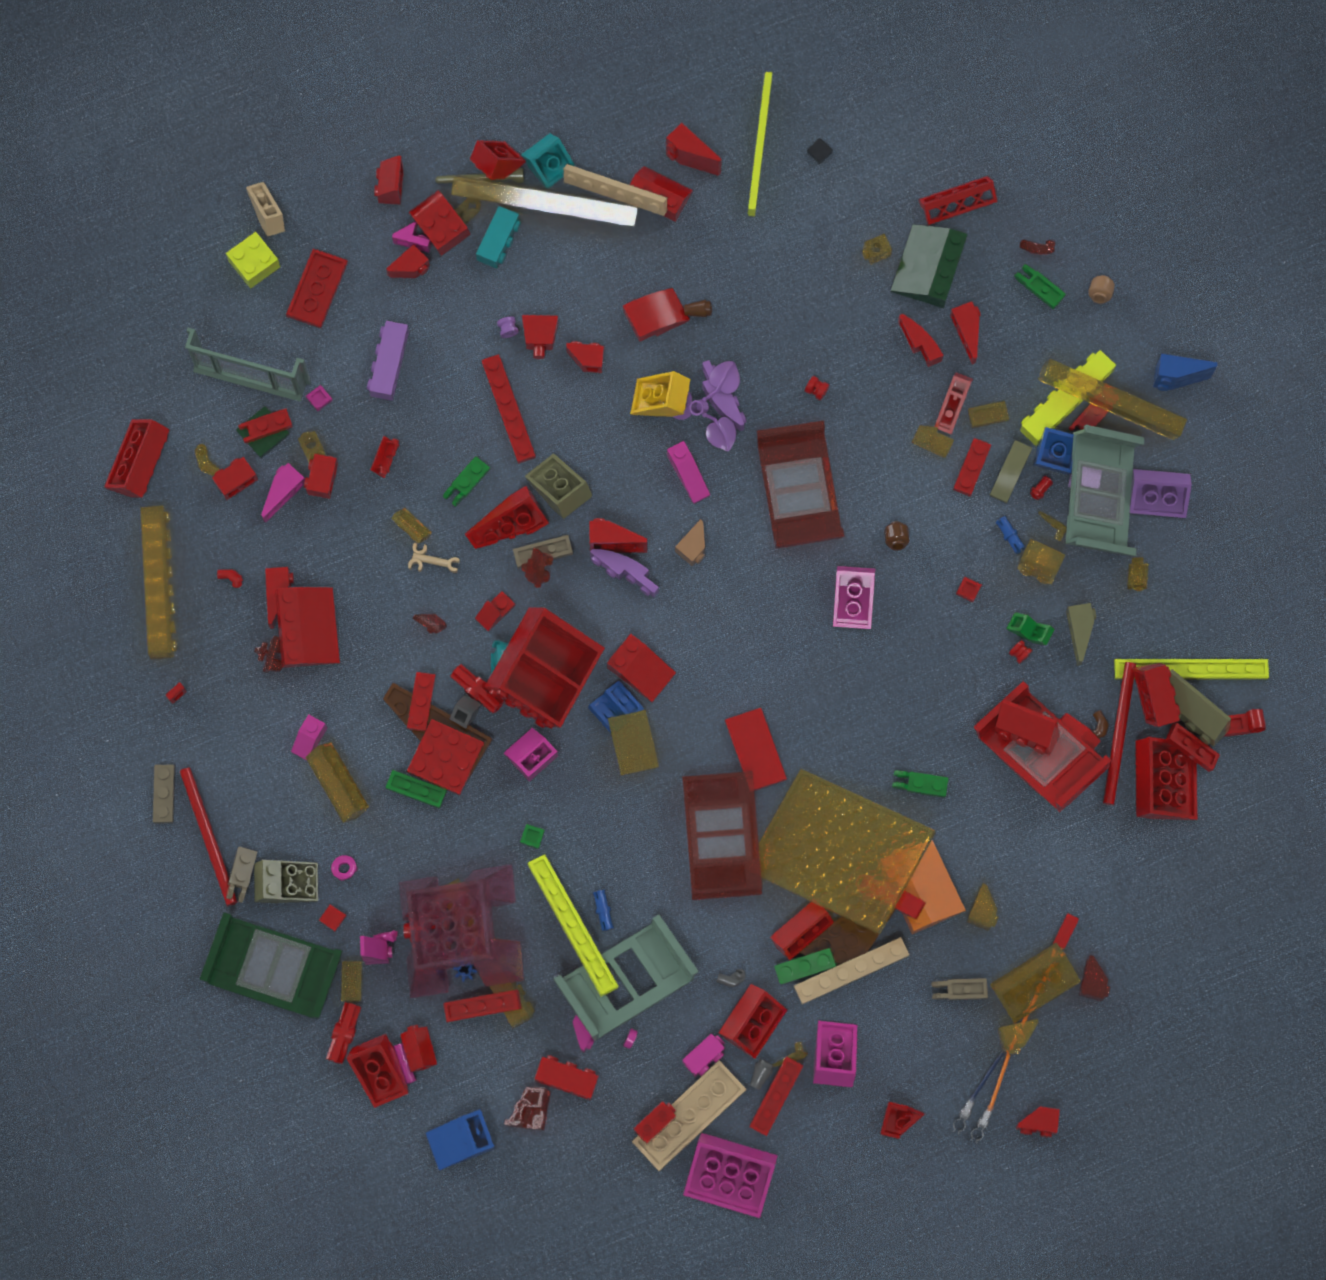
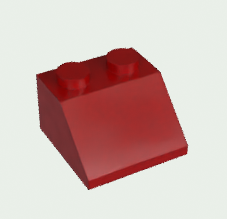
[470,140,526,180]
[374,156,404,205]

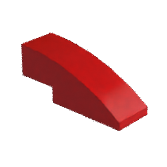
[898,314,944,367]

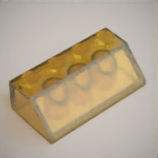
[990,943,1081,1024]

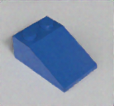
[1153,354,1218,391]

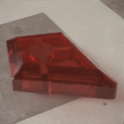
[412,614,447,634]

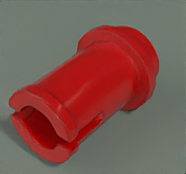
[1030,476,1053,500]

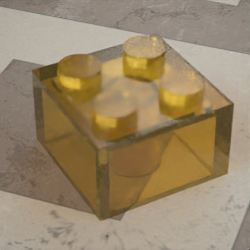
[1017,539,1065,585]

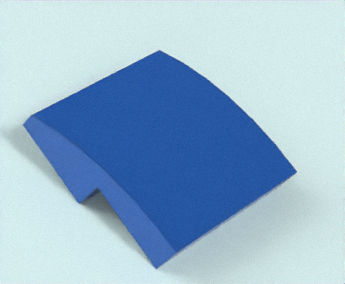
[588,681,644,736]

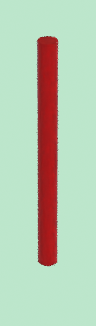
[1103,662,1137,806]
[179,767,238,906]

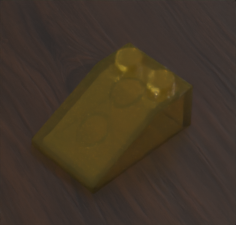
[608,710,659,775]

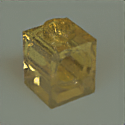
[862,234,892,265]
[298,431,326,463]

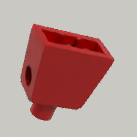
[522,315,558,359]

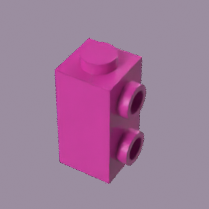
[682,1034,725,1077]

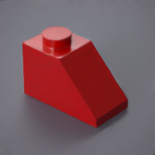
[386,244,430,278]

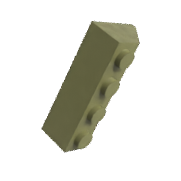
[1169,669,1231,747]

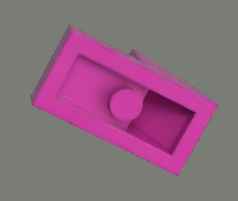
[392,222,431,253]

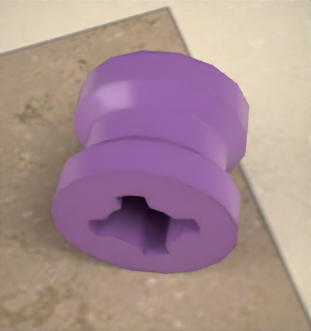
[497,317,519,338]

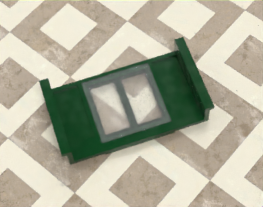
[200,912,343,1020]

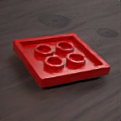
[407,719,485,796]

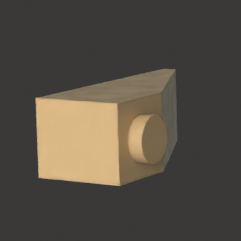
[246,182,285,237]

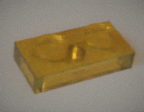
[968,401,1009,428]
[391,508,432,544]
[341,961,362,1002]

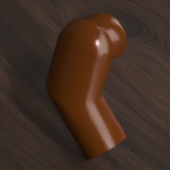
[1093,710,1109,739]

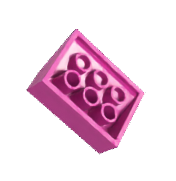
[683,1133,778,1218]

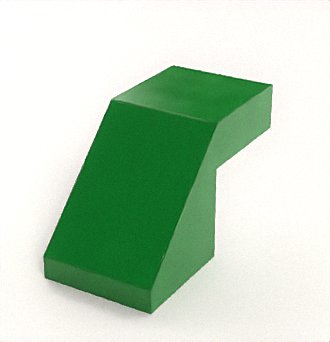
[1006,613,1055,646]

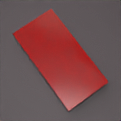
[286,249,348,328]
[725,708,787,792]

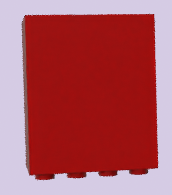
[485,607,605,729]

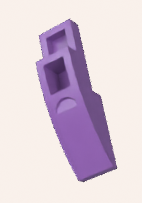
[702,360,746,431]
[590,549,659,598]

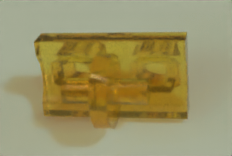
[1127,557,1149,591]

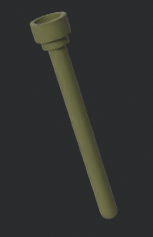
[435,168,524,184]

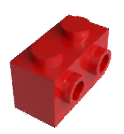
[304,454,338,499]
[212,456,258,500]

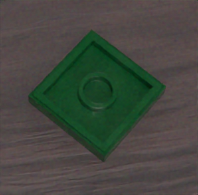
[236,406,290,458]

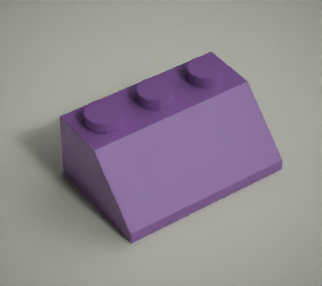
[1130,469,1192,518]

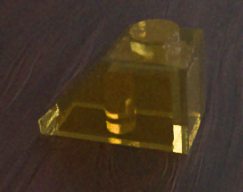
[967,883,999,931]
[997,1019,1039,1055]

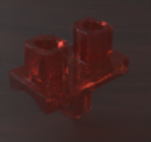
[521,548,553,588]
[254,636,282,673]

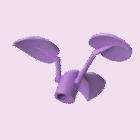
[673,361,740,451]

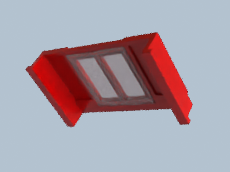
[973,681,1112,812]

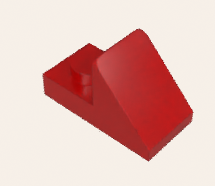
[475,591,516,632]

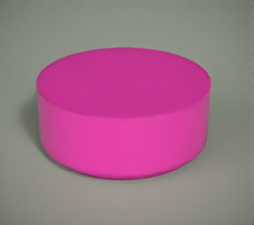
[623,1028,638,1049]

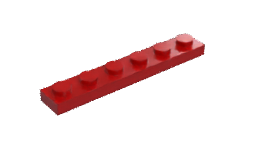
[481,354,536,464]

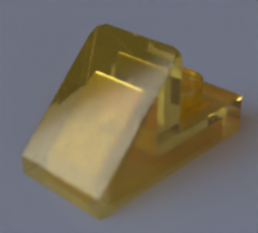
[911,425,954,459]

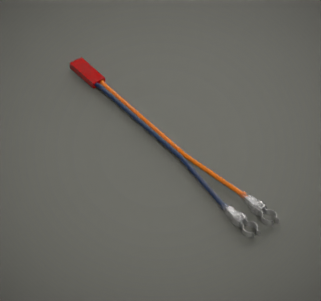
[953,913,1079,1143]

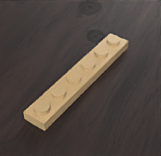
[563,164,667,216]
[794,937,909,1005]

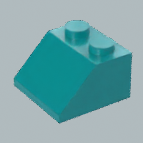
[521,133,576,189]

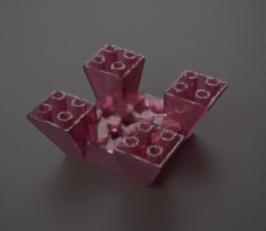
[399,864,525,998]

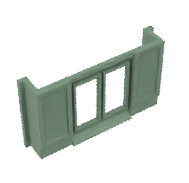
[553,915,699,1041]

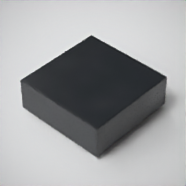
[807,138,833,164]

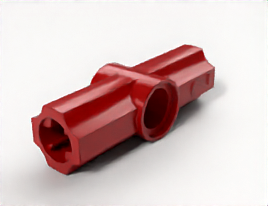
[450,664,504,714]
[326,1002,361,1064]

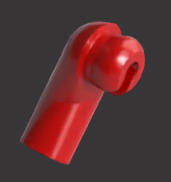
[217,569,243,588]

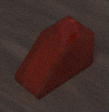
[1078,955,1110,1002]

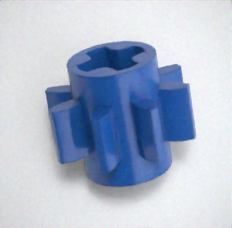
[453,957,477,983]

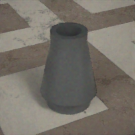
[749,1059,774,1090]

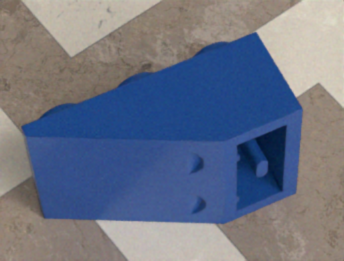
[426,1109,495,1171]

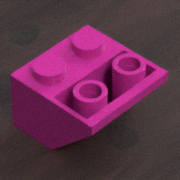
[504,728,558,782]

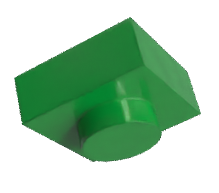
[520,824,545,849]

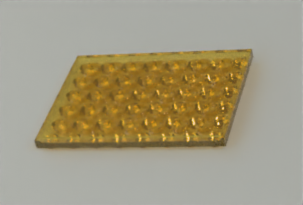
[745,769,936,935]

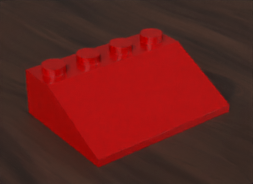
[275,587,340,668]
[1135,737,1198,820]

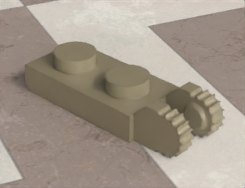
[226,847,257,903]
[931,978,988,1000]

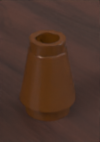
[684,299,712,318]

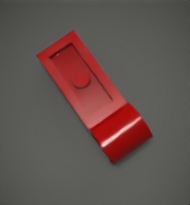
[1224,709,1266,737]

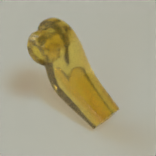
[195,444,220,476]

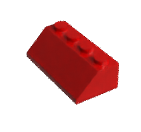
[104,419,170,498]

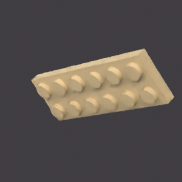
[632,1060,746,1171]

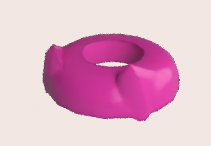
[331,855,357,881]
[373,930,398,942]

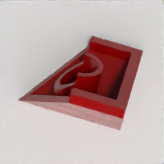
[880,1102,925,1139]

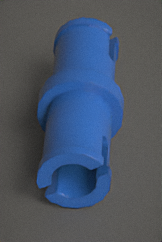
[996,516,1026,554]
[593,890,614,931]

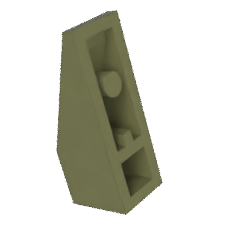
[1066,603,1096,666]

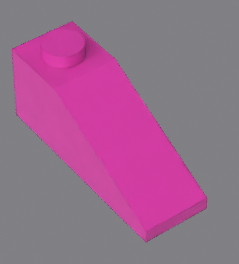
[667,441,710,504]
[261,463,305,522]
[360,936,393,965]

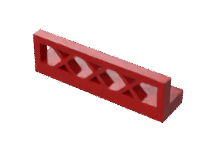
[918,176,998,225]

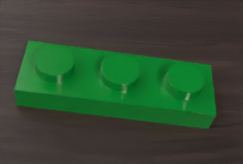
[385,770,447,809]
[774,947,837,985]

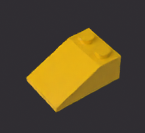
[630,371,691,417]

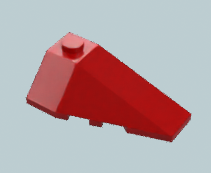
[465,486,549,549]

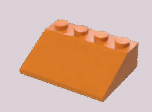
[879,840,966,935]

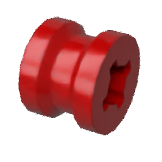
[1008,640,1033,664]

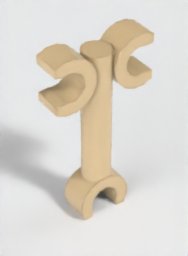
[408,543,460,573]

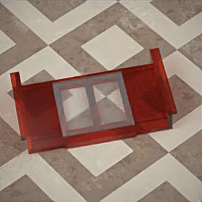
[756,421,845,549]
[682,771,762,900]

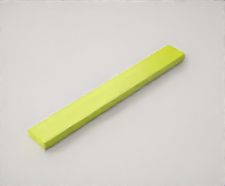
[748,72,772,216]
[1114,659,1269,679]
[528,854,618,997]

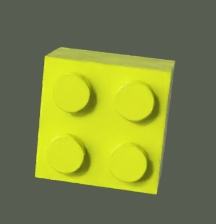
[226,232,280,289]

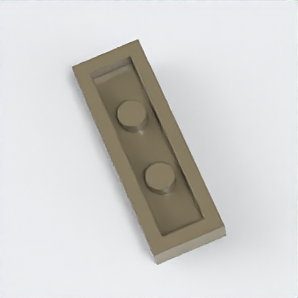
[513,535,573,569]
[153,765,175,823]

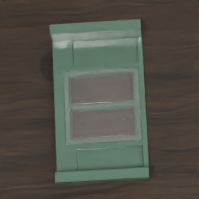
[1065,425,1144,556]

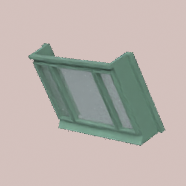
[185,328,311,402]

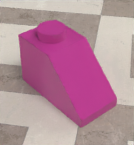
[291,714,327,761]

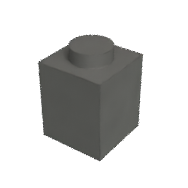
[450,695,481,728]

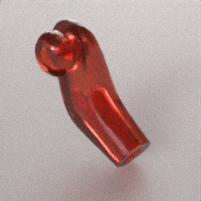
[1019,240,1056,255]

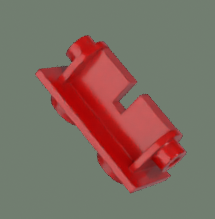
[370,436,400,478]

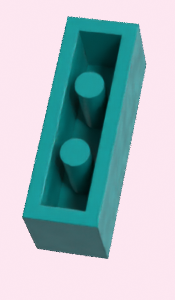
[476,206,521,269]

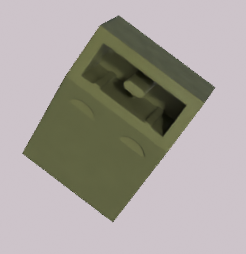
[254,860,318,903]

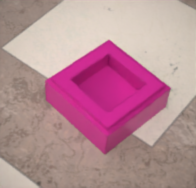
[306,385,333,412]

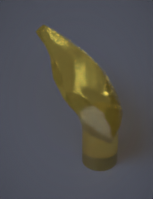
[1038,511,1067,541]
[772,1042,808,1067]

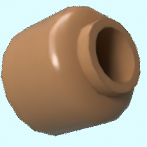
[1089,275,1115,304]

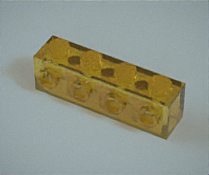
[305,742,369,823]

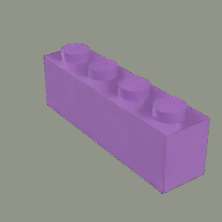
[367,321,409,401]

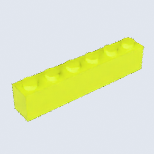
[1020,350,1116,446]

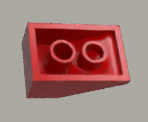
[666,123,722,176]
[589,518,647,553]
[607,634,676,703]
[346,1034,409,1108]

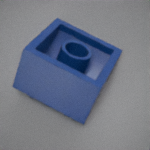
[1033,427,1074,475]

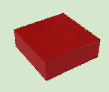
[956,577,982,603]
[165,682,186,704]
[319,904,347,932]

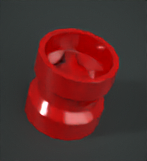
[804,375,830,401]

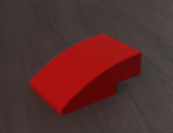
[623,288,690,342]

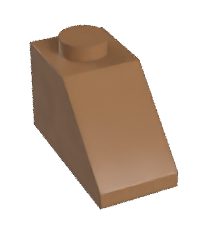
[675,519,705,566]

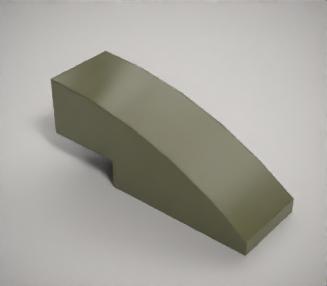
[990,440,1032,503]

